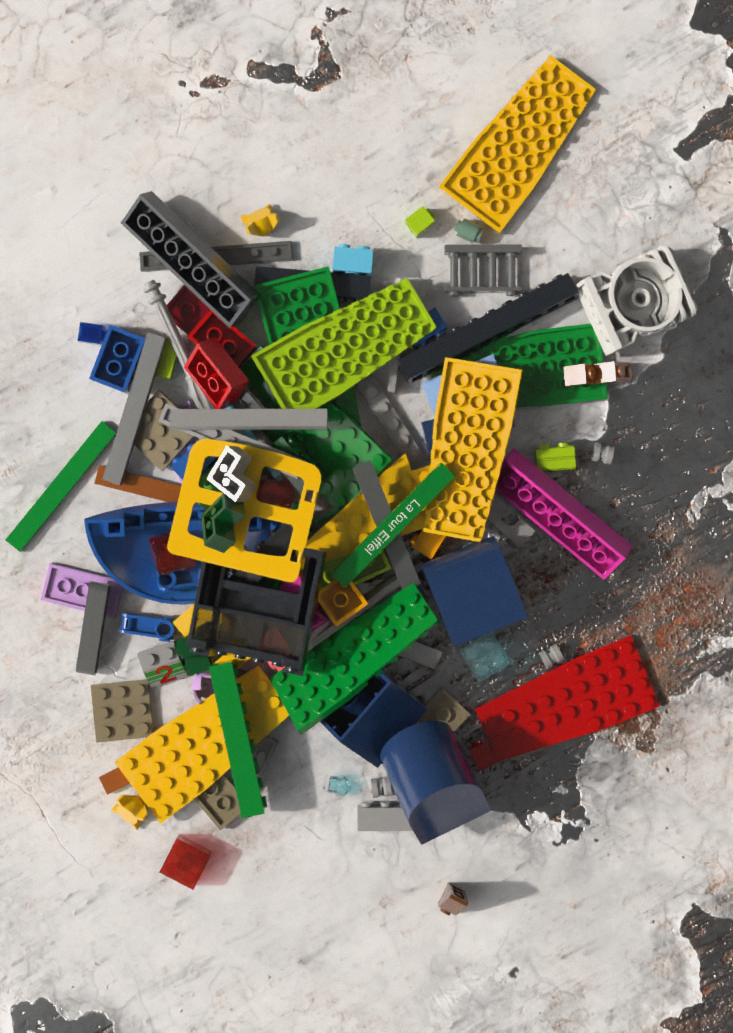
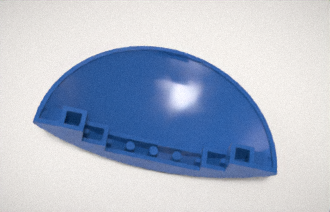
[84,502,280,605]

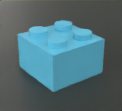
[333,244,373,276]

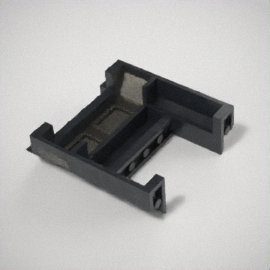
[186,548,327,676]

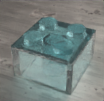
[458,631,512,683]

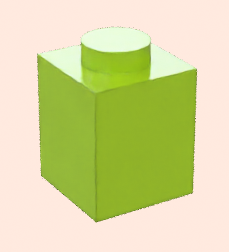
[405,206,435,238]

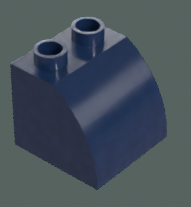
[320,668,428,768]

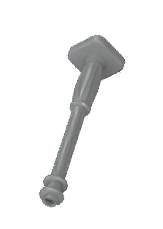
[143,280,215,440]

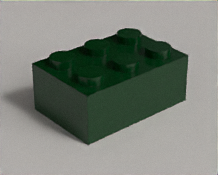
[271,430,330,494]

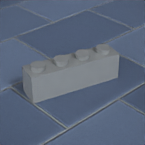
[357,802,413,831]

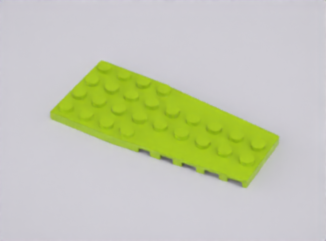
[251,278,436,409]

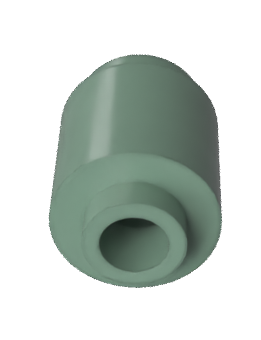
[454,218,484,243]

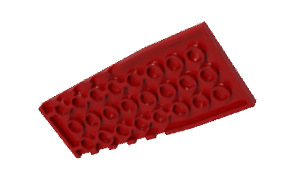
[475,635,660,762]

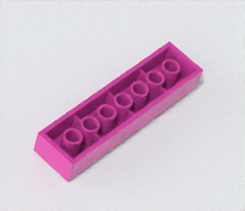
[495,448,633,580]

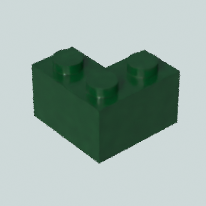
[201,493,246,553]
[174,631,212,676]

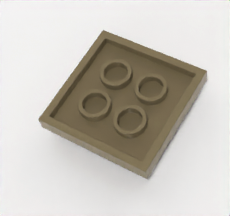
[135,390,194,471]
[90,679,154,743]

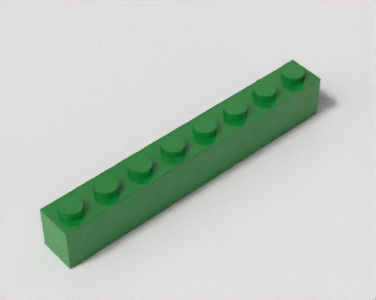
[209,660,268,819]

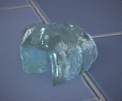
[327,776,351,797]

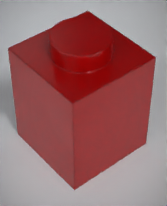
[468,739,497,771]

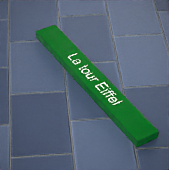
[330,462,455,588]

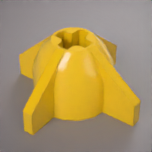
[241,204,279,237]
[111,795,148,830]

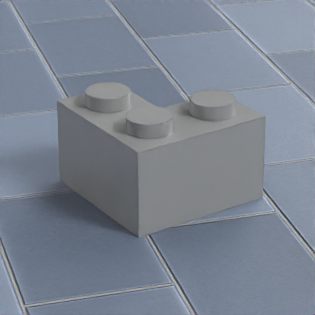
[207,446,257,502]

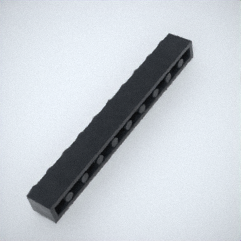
[398,273,579,385]

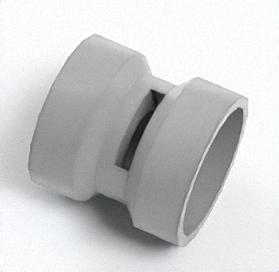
[591,443,614,465]
[539,644,564,669]
[371,777,392,798]

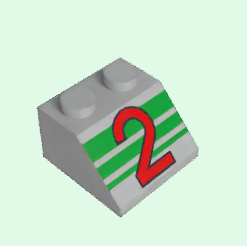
[137,640,188,688]

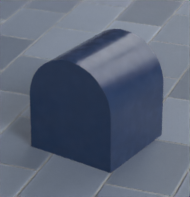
[421,536,528,646]
[380,721,492,845]

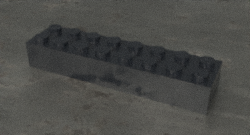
[121,191,261,328]

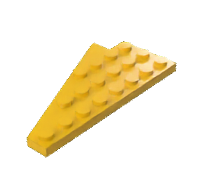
[295,454,430,570]

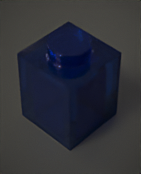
[77,322,107,346]

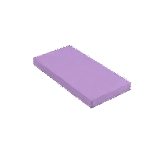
[40,563,123,619]

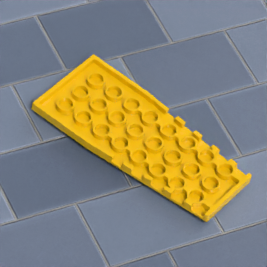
[439,55,596,234]
[423,357,523,542]
[115,665,289,824]

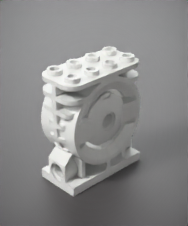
[576,245,698,356]

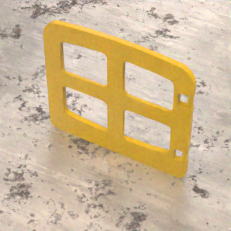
[167,439,321,582]

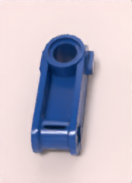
[156,565,202,594]
[118,613,177,642]

